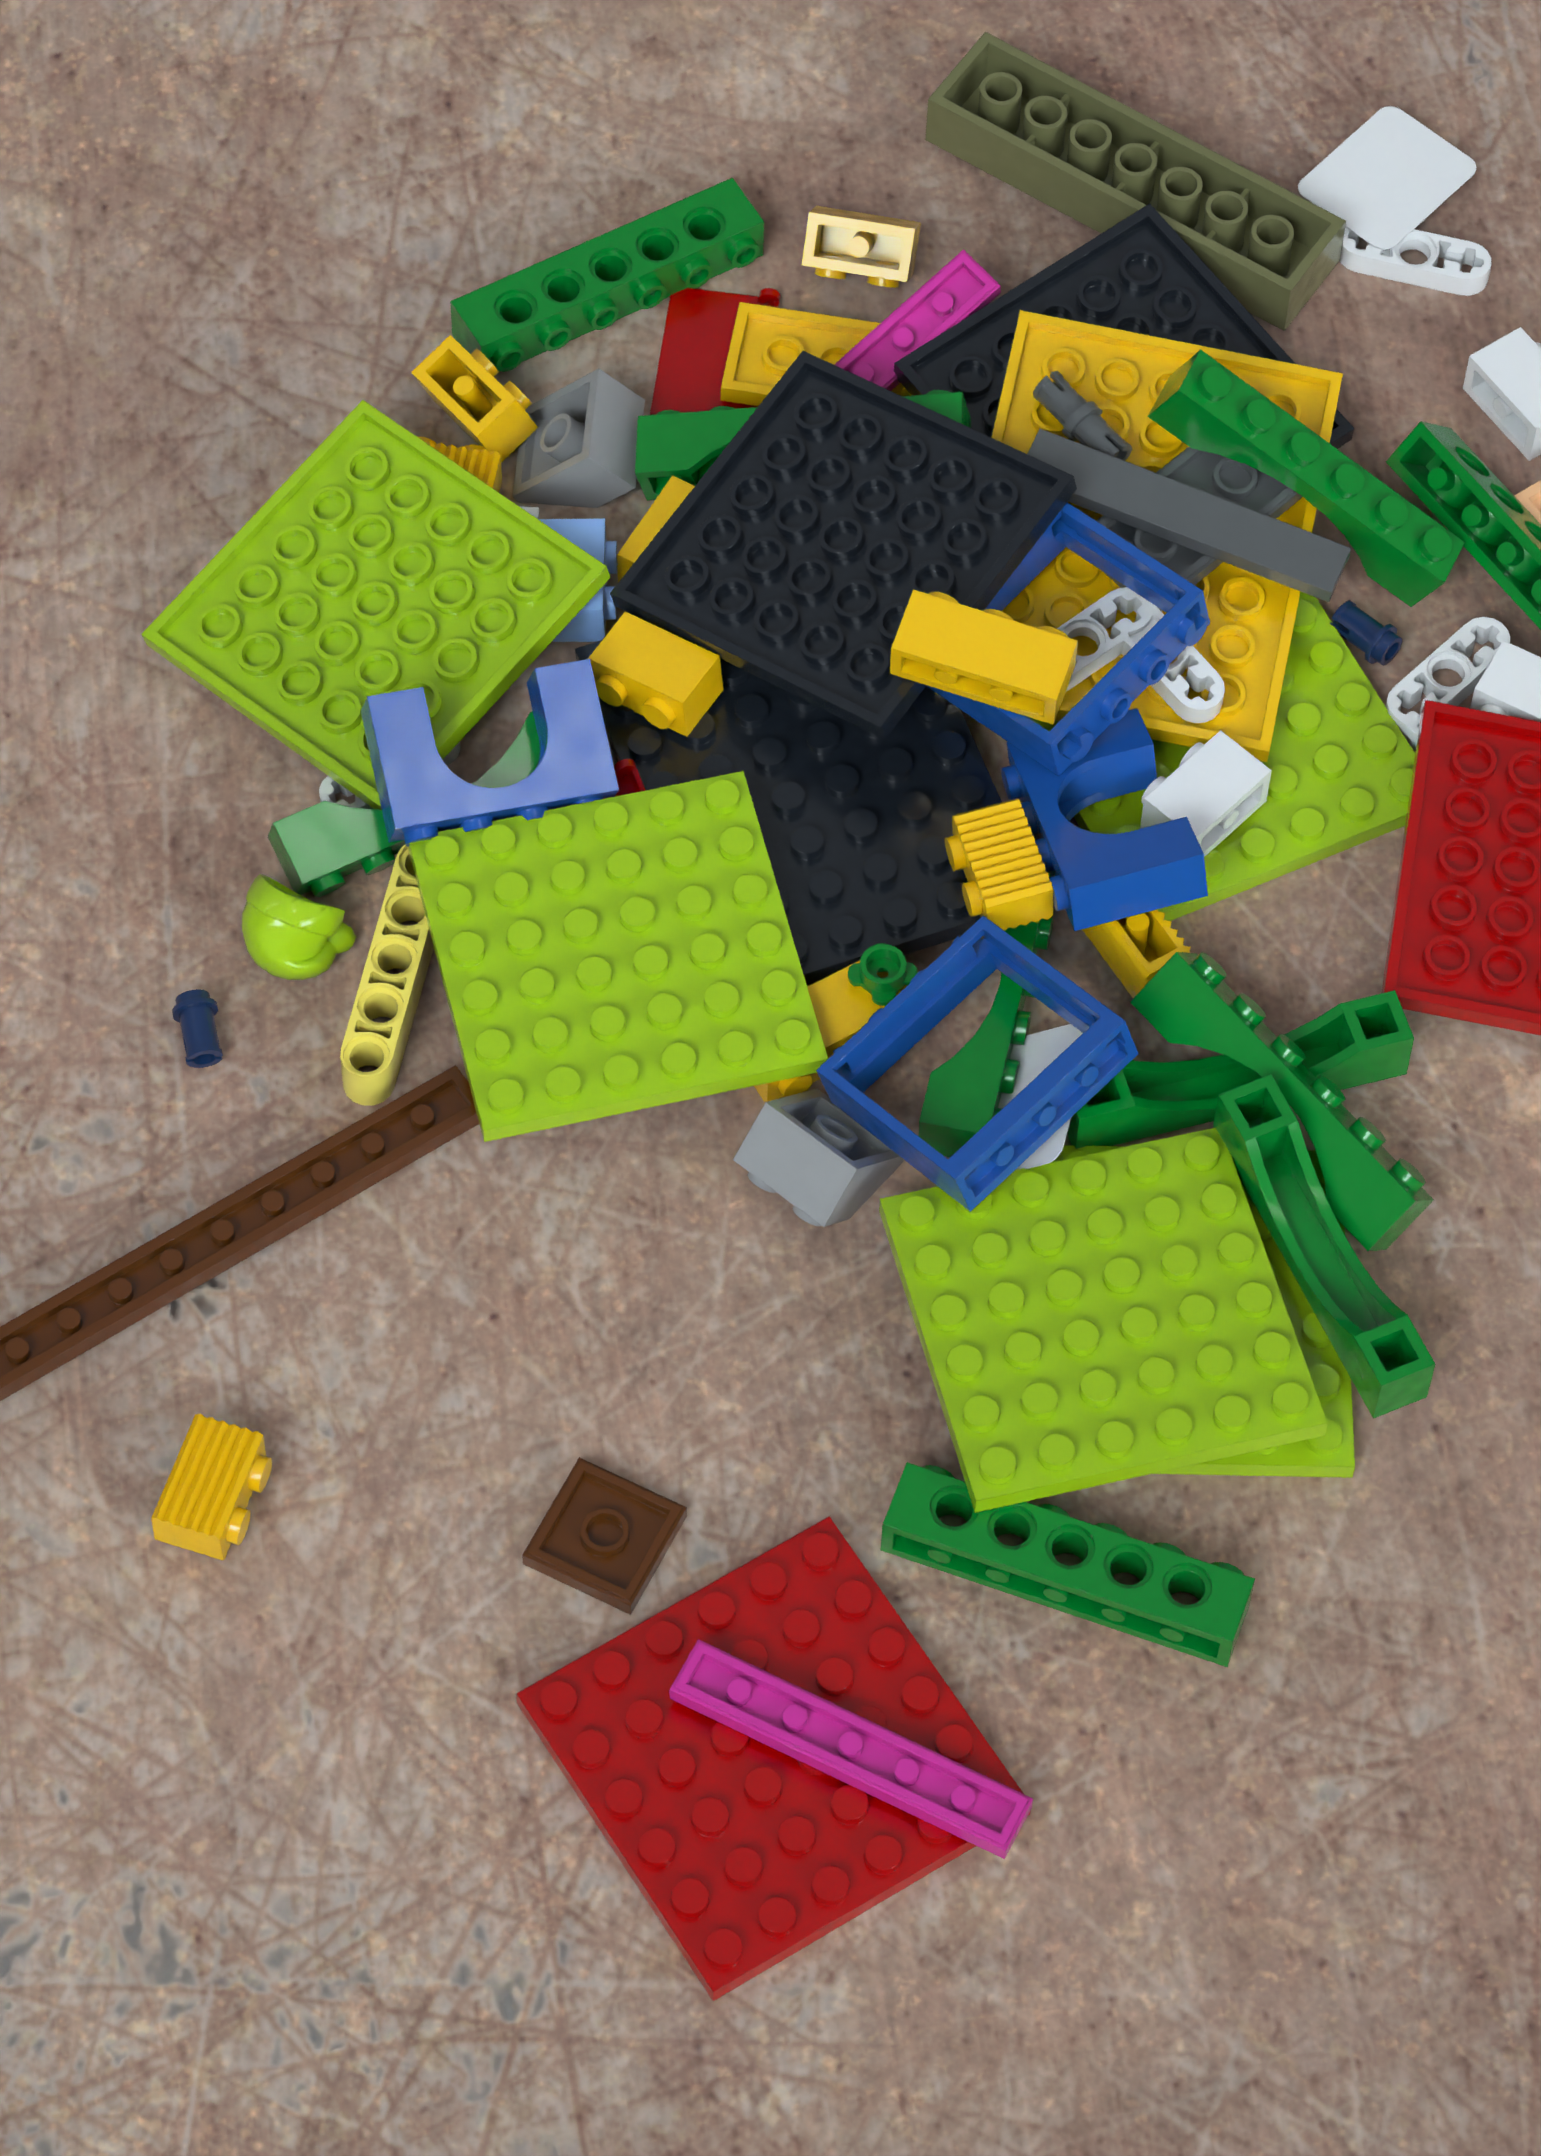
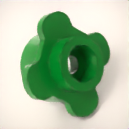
[848,943,918,1006]

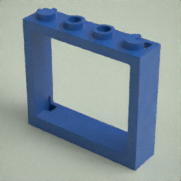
[926,502,1210,776]
[816,916,1139,1212]

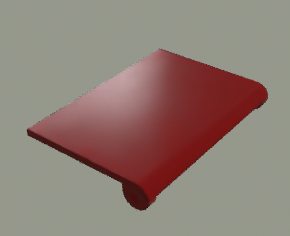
[650,288,780,415]

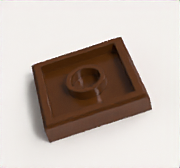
[522,1457,687,1615]

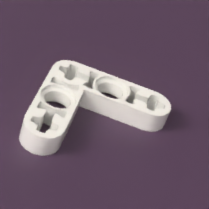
[1340,227,1491,296]
[1057,587,1225,723]
[1386,617,1511,751]

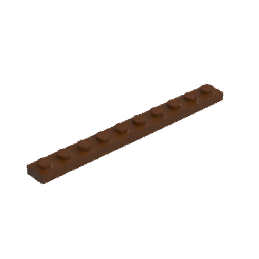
[0,1065,479,1401]

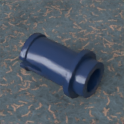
[1330,600,1402,665]
[172,989,223,1068]

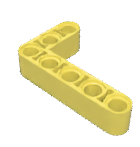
[340,845,434,1106]

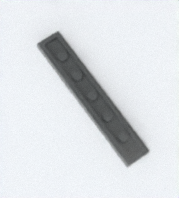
[1027,429,1351,602]

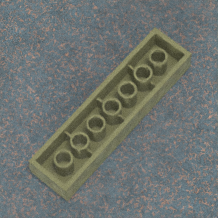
[925,32,1346,331]

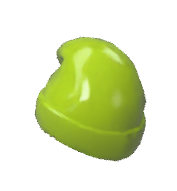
[242,874,356,980]

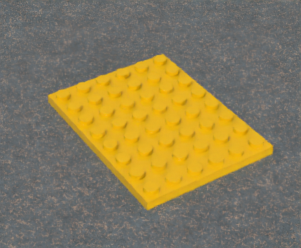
[935,310,1343,762]

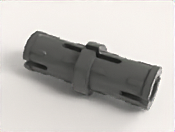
[1033,371,1132,461]

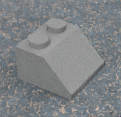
[512,368,645,508]
[733,1089,904,1227]

